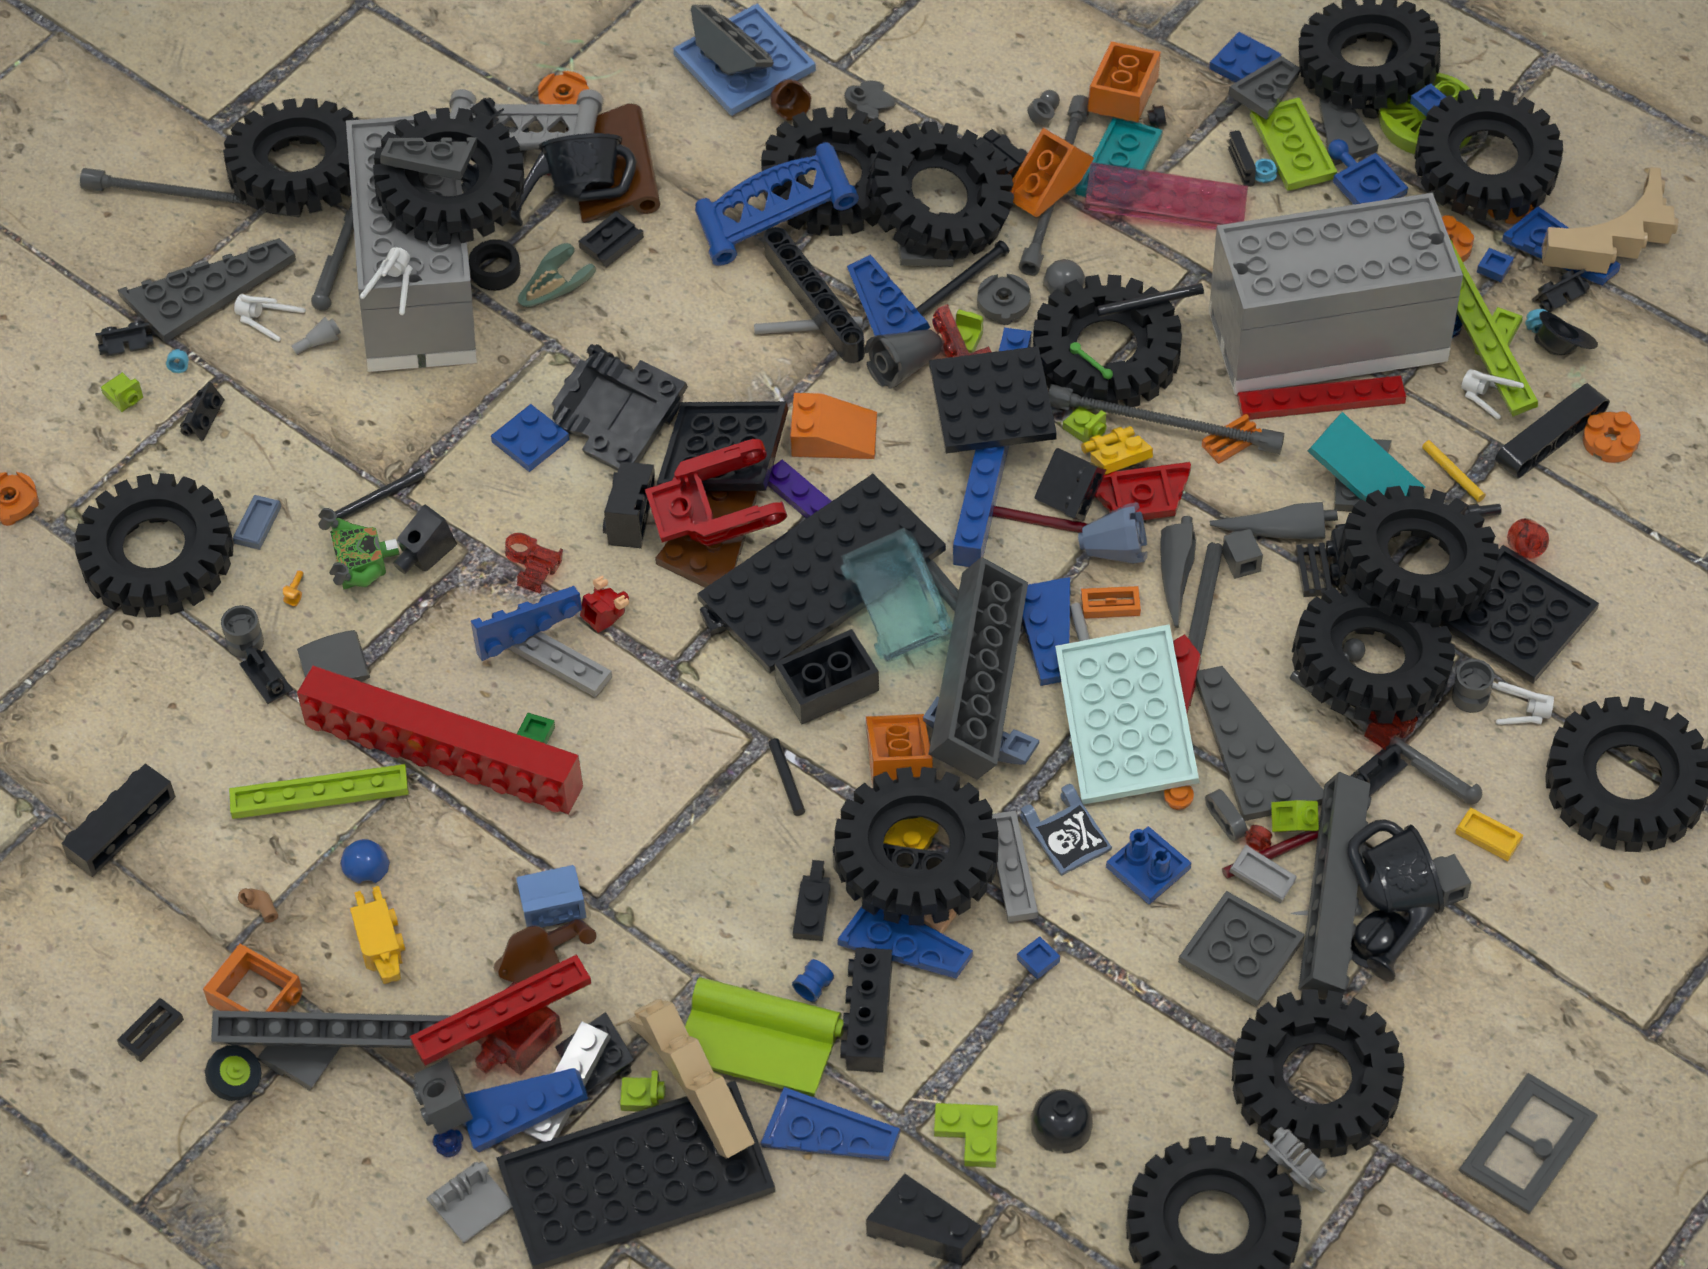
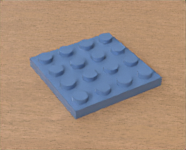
[673,3,816,116]

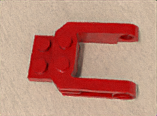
[645,439,787,546]

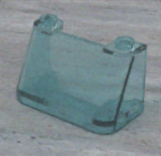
[841,528,953,663]

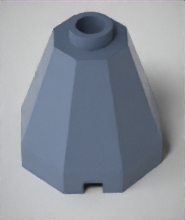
[1078,503,1148,564]

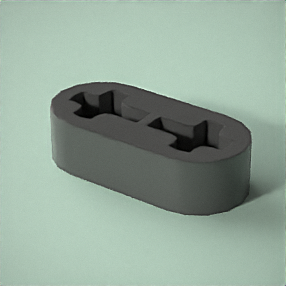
[1205,789,1248,841]

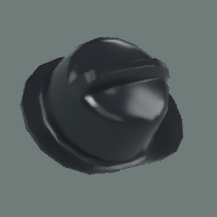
[1534,311,1598,355]
[1350,910,1408,968]

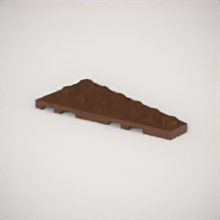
[655,491,758,588]

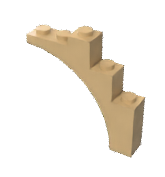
[1542,167,1678,274]
[628,999,755,1158]

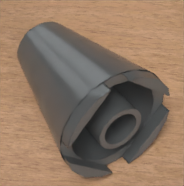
[865,329,942,389]

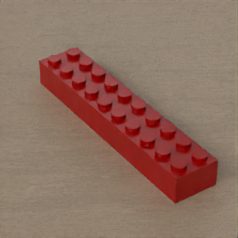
[297,666,583,814]

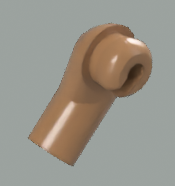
[238,888,278,923]

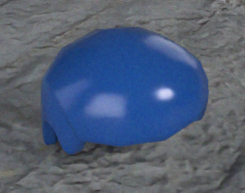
[340,839,390,884]

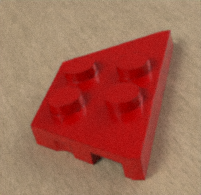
[1095,462,1191,520]

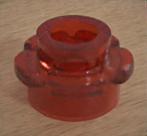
[1244,825,1273,851]

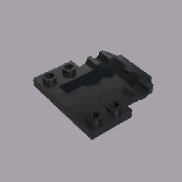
[552,351,688,471]

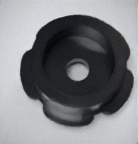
[1147,104,1166,129]

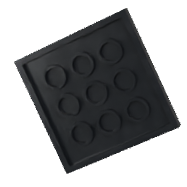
[929,346,1057,454]
[657,401,789,491]
[1440,545,1599,684]

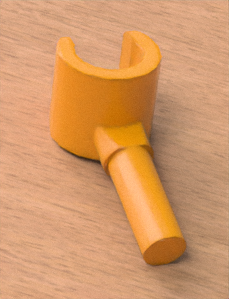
[283,571,304,607]

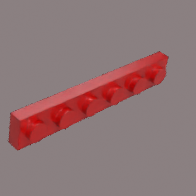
[1237,375,1406,420]
[410,954,592,1066]

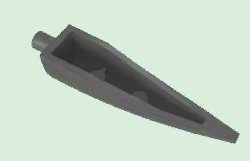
[1210,502,1338,539]
[1160,516,1197,628]

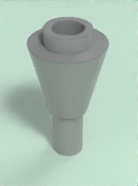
[292,317,341,355]

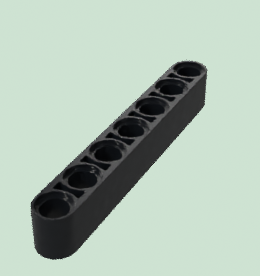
[763,227,865,363]

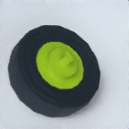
[205,1045,262,1101]

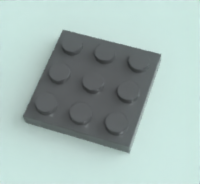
[1178,891,1305,1007]

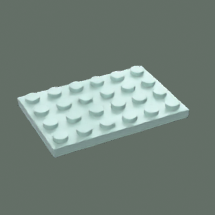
[1055,624,1200,805]

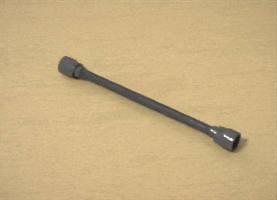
[1019,95,1089,276]
[80,168,303,218]
[1048,385,1285,455]

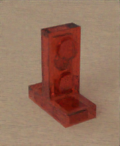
[932,304,991,358]

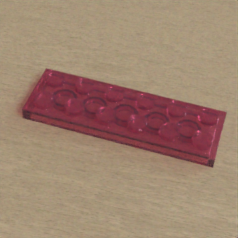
[1084,162,1248,229]

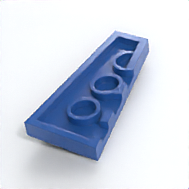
[1502,206,1621,286]
[847,255,931,336]
[1022,577,1070,686]
[471,586,582,661]
[837,906,973,979]
[465,1068,588,1153]
[760,1087,901,1160]

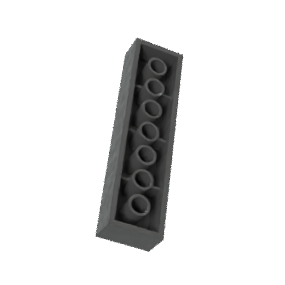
[929,557,1028,780]

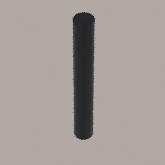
[768,738,805,816]

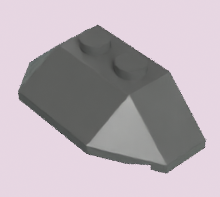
[691,5,774,75]

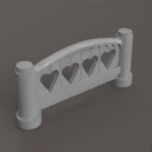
[449,89,603,151]

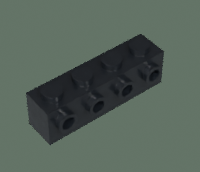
[61,763,176,877]
[840,947,893,1073]

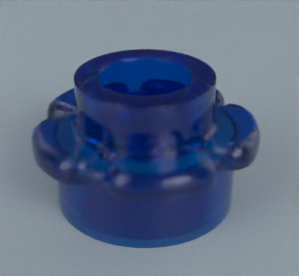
[432,1129,464,1157]

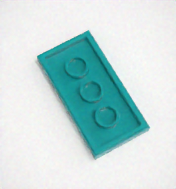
[1076,117,1163,209]
[1307,412,1425,501]

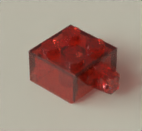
[475,981,562,1075]

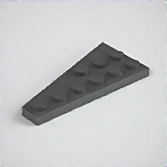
[117,238,296,343]
[1195,666,1324,821]

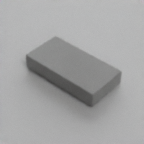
[1229,845,1297,904]

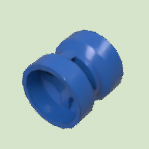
[792,959,834,1002]

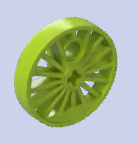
[1379,73,1477,154]

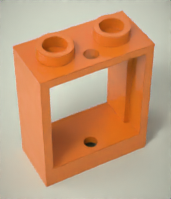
[203,943,303,1012]

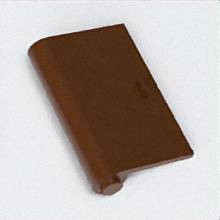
[565,103,660,223]

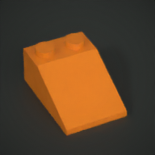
[1011,128,1094,217]
[791,393,877,459]
[866,714,932,786]

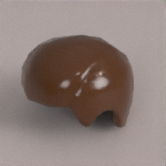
[770,79,812,121]

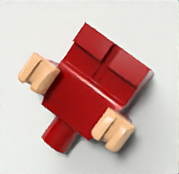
[580,576,629,633]

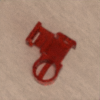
[504,532,563,594]
[1364,711,1418,749]

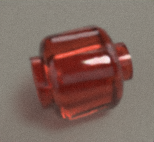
[1507,518,1550,559]

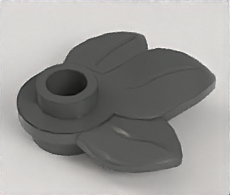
[844,80,895,120]

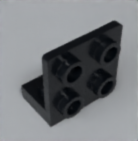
[1034,448,1106,521]

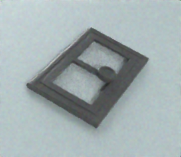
[1459,1073,1598,1215]

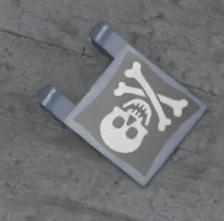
[1020,784,1112,876]

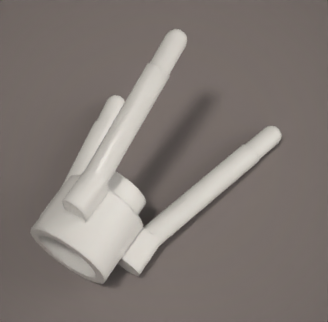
[360,247,412,315]
[234,294,306,342]
[1461,369,1524,419]
[1492,681,1554,725]

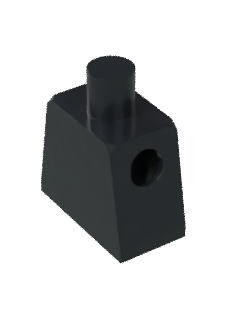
[393,504,457,574]

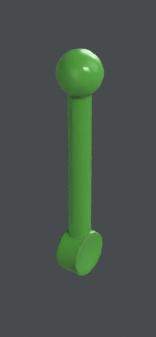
[1070,342,1113,379]

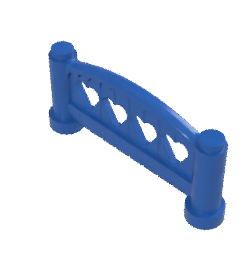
[695,143,859,266]

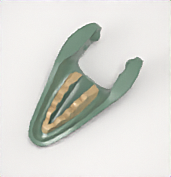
[518,243,596,307]

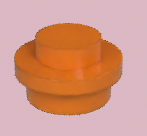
[1164,785,1194,810]

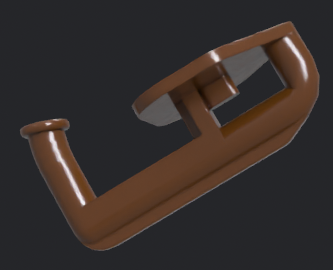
[493,919,597,984]

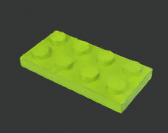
[1250,97,1338,191]

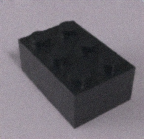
[774,629,879,724]

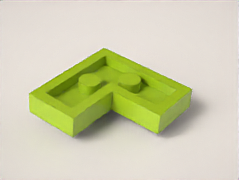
[934,1103,998,1168]

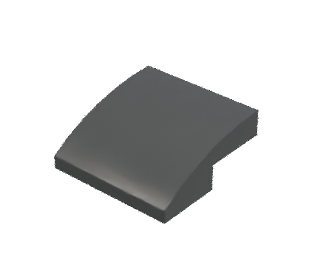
[297,630,370,682]
[258,1010,341,1091]

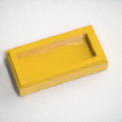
[1455,807,1523,861]

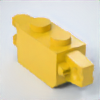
[350,886,406,984]

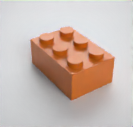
[1088,41,1161,122]

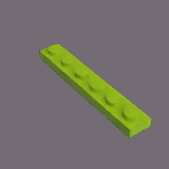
[229,764,409,819]

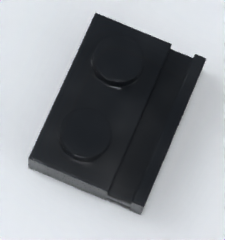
[578,211,644,267]

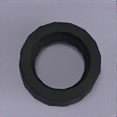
[469,239,521,290]

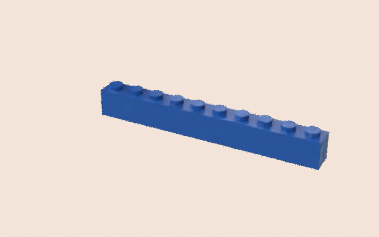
[953,327,1031,567]

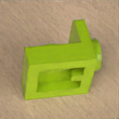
[946,310,983,355]
[101,372,144,412]
[1062,406,1107,443]
[1271,800,1319,832]
[620,1070,665,1111]

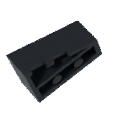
[603,462,656,549]
[866,1173,981,1266]

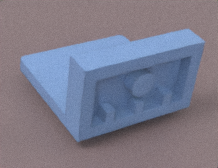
[516,865,587,928]

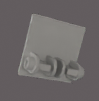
[1263,1127,1328,1193]
[426,1161,512,1243]

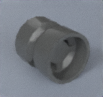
[221,605,264,658]
[1452,659,1495,713]

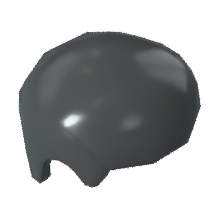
[1043,259,1085,295]

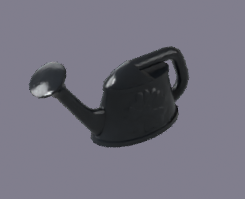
[508,133,636,226]
[1347,819,1444,982]

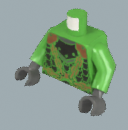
[318,508,400,590]

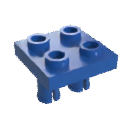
[1106,826,1191,905]

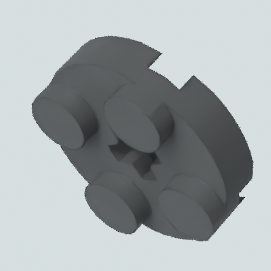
[977,274,1031,325]

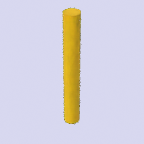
[1422,440,1486,502]

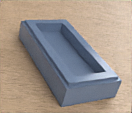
[233,495,282,550]

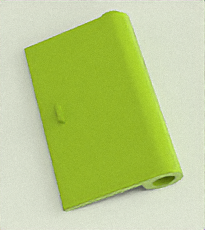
[685,977,844,1097]

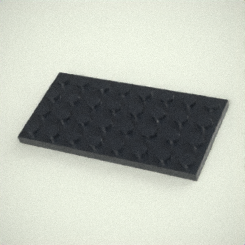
[697,473,946,673]
[496,1081,776,1269]

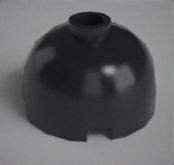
[1031,1089,1093,1153]

